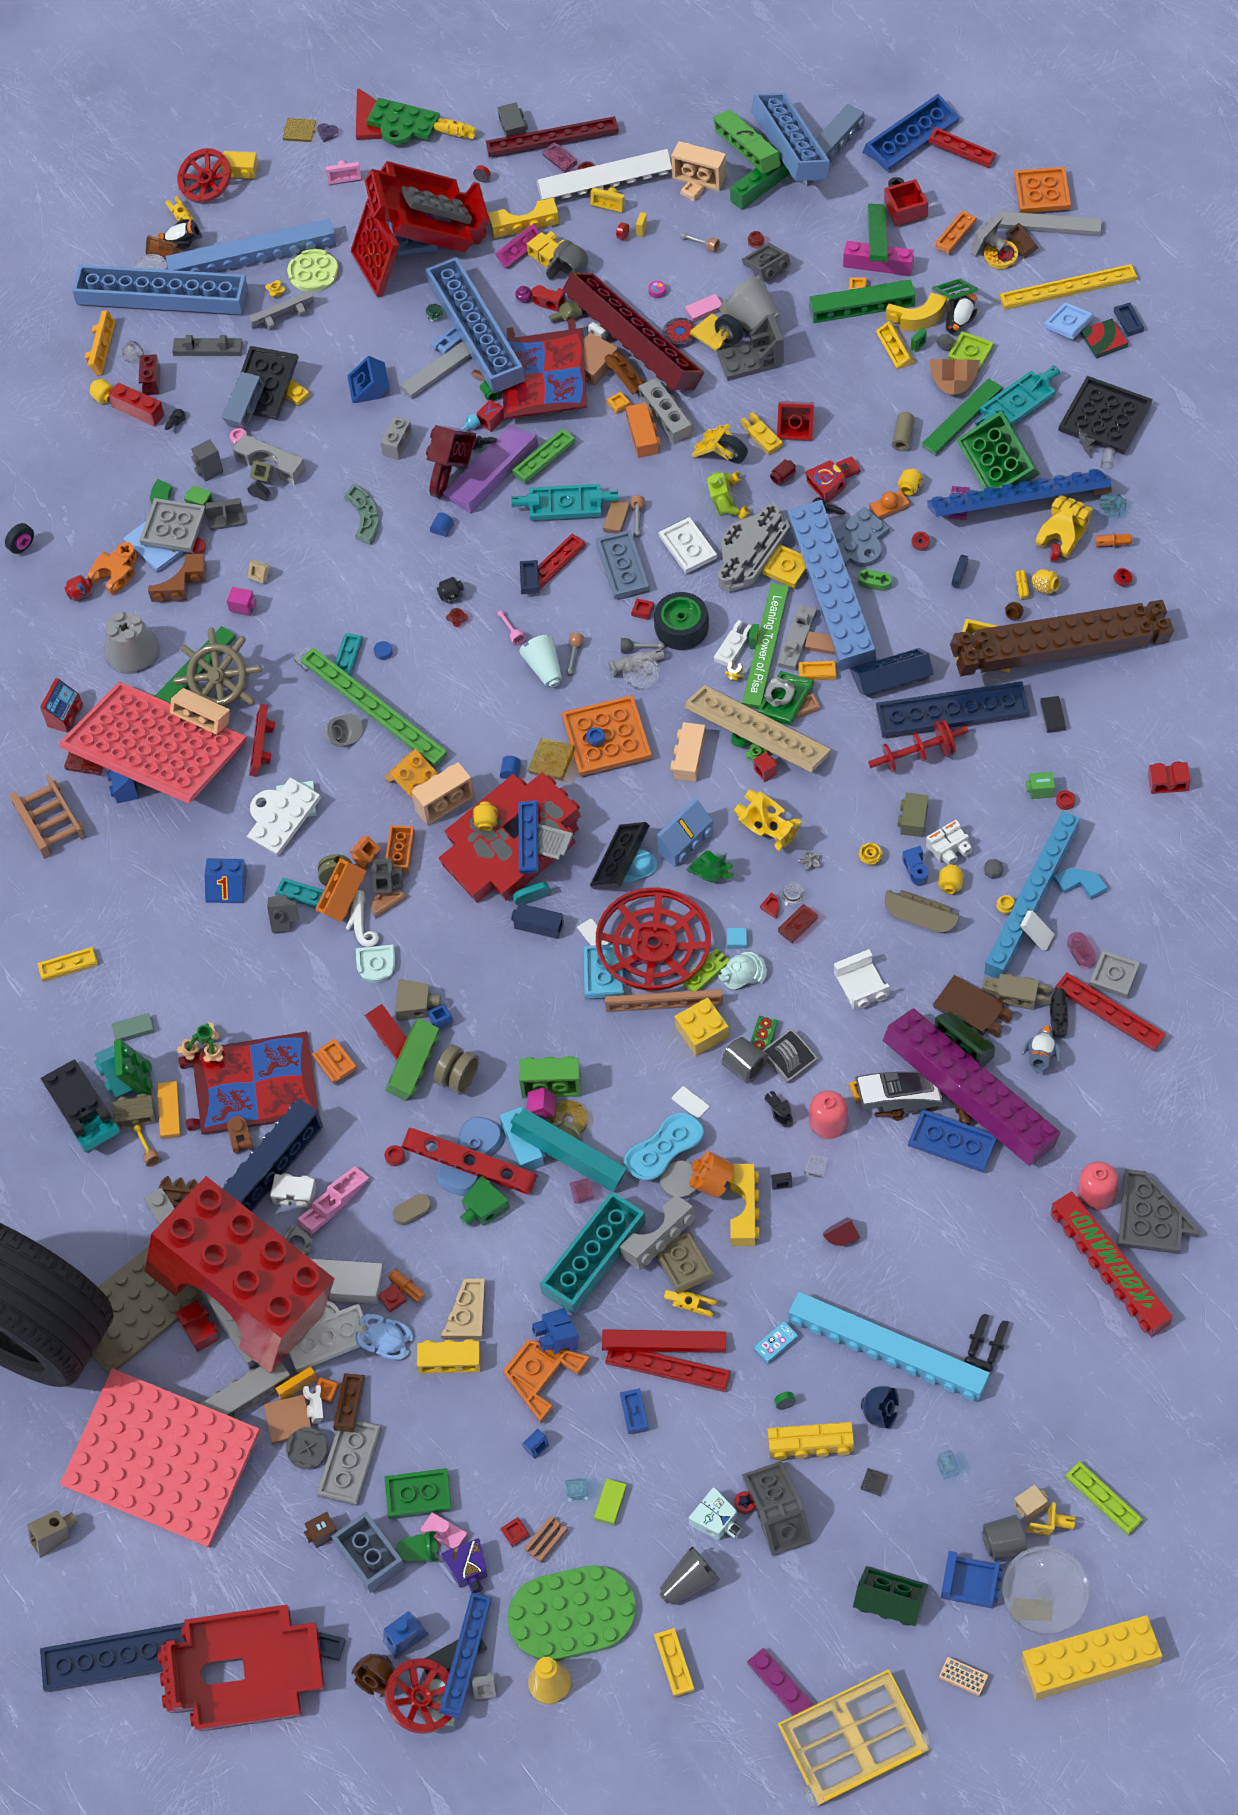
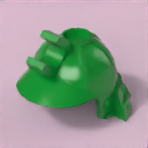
[686,850,734,882]

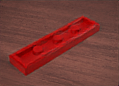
[928,127,996,168]
[538,533,586,590]

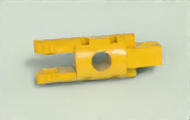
[433,118,477,139]
[165,196,194,221]
[664,1290,718,1318]

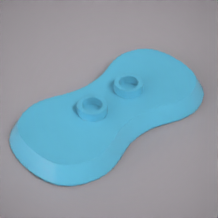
[624,1113,704,1181]

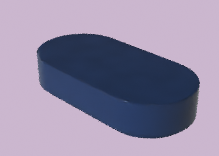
[952,555,968,588]

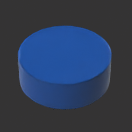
[374,641,393,660]
[586,727,605,746]

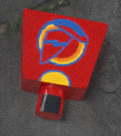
[805,460,851,501]

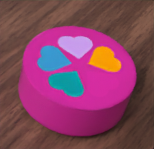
[649,281,666,298]

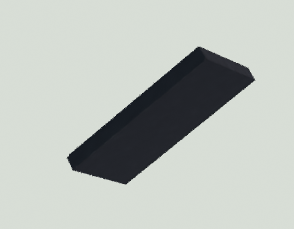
[590,822,650,889]

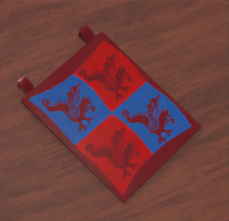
[503,318,587,420]
[178,1031,319,1135]

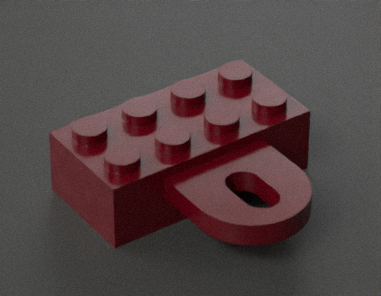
[426,425,477,498]

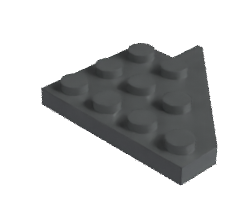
[1118,1169,1200,1254]

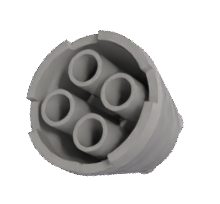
[719,275,780,333]
[104,611,159,674]

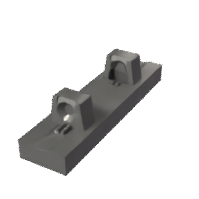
[172,335,243,356]

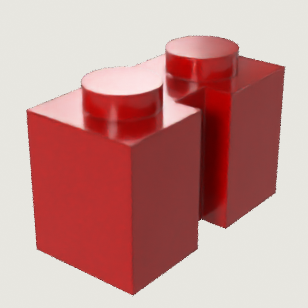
[1148,761,1191,794]
[175,1300,219,1353]

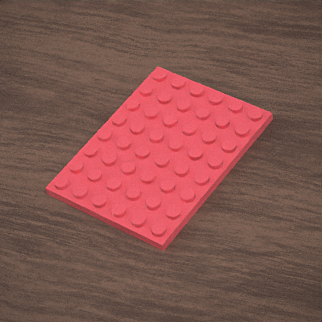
[60,682,247,804]
[60,1368,261,1548]

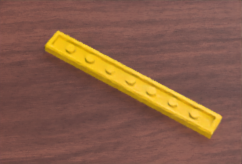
[999,264,1137,310]

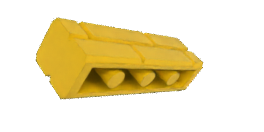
[768,1422,854,1460]

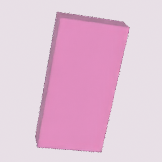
[685,294,722,322]

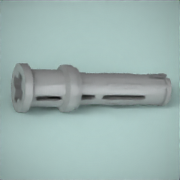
[608,648,665,676]

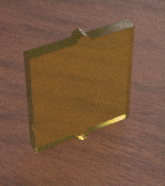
[283,118,316,142]

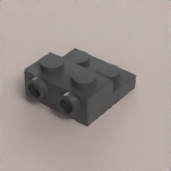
[742,243,791,281]

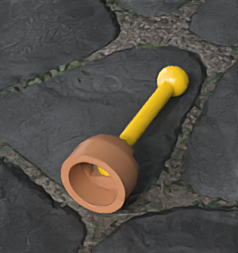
[133,1125,161,1167]

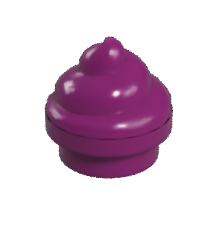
[515,286,532,303]

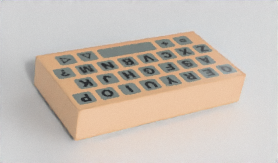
[939,1657,988,1696]

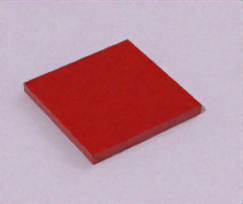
[350,199,400,297]

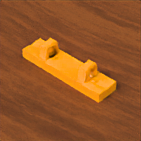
[85,310,116,375]

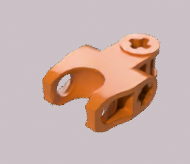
[87,542,137,595]

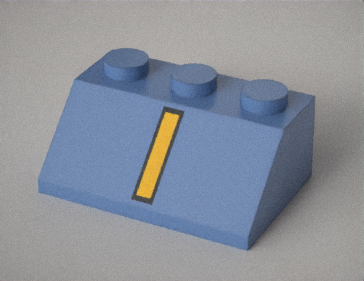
[657,798,713,867]

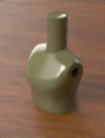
[549,301,582,322]

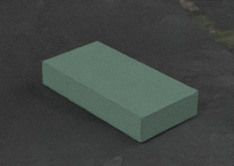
[112,1013,154,1041]

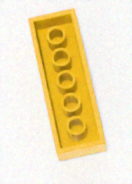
[1021,1615,1162,1700]

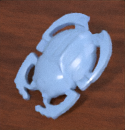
[355,1314,413,1360]

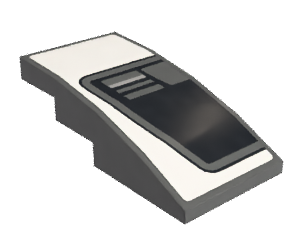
[855,1071,943,1113]

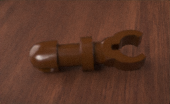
[950,1099,971,1125]

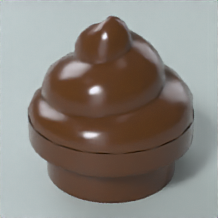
[1005,602,1024,620]

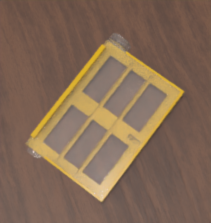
[777,1669,931,1809]

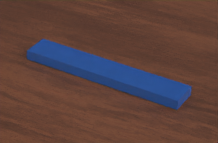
[439,1592,492,1719]

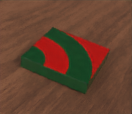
[1080,318,1128,358]

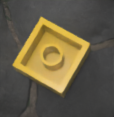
[674,997,729,1056]

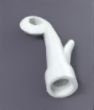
[346,890,379,947]

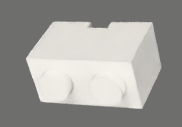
[270,1173,317,1209]

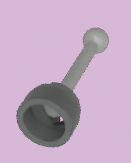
[621,638,665,653]

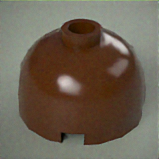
[351,1654,395,1697]

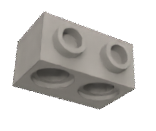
[380,416,412,460]

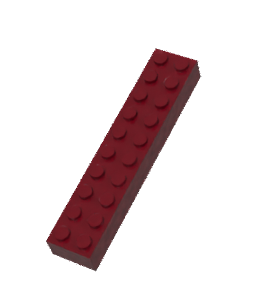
[562,272,705,391]

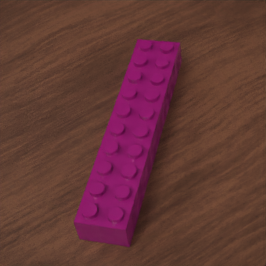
[882,1008,1061,1166]

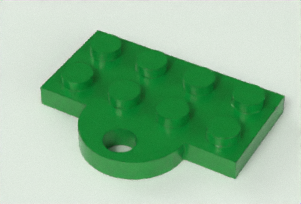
[366,97,440,145]

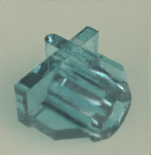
[1099,493,1127,516]

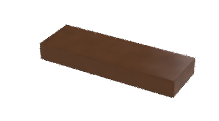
[333,1373,365,1432]

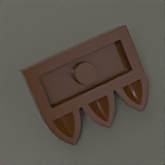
[159,1176,198,1208]

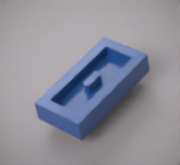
[620,1388,649,1434]

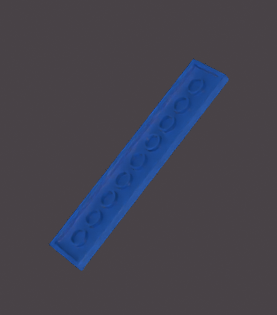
[927,469,1111,517]

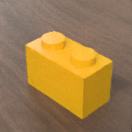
[220,151,259,179]

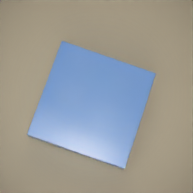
[1044,302,1093,340]

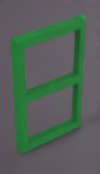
[932,278,978,300]

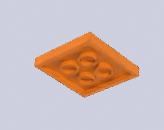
[1014,167,1071,213]

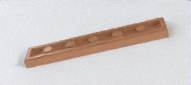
[605,989,723,1012]

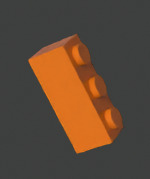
[626,402,661,458]
[315,858,366,922]

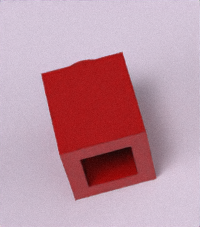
[476,400,504,432]

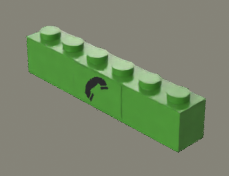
[713,109,781,174]

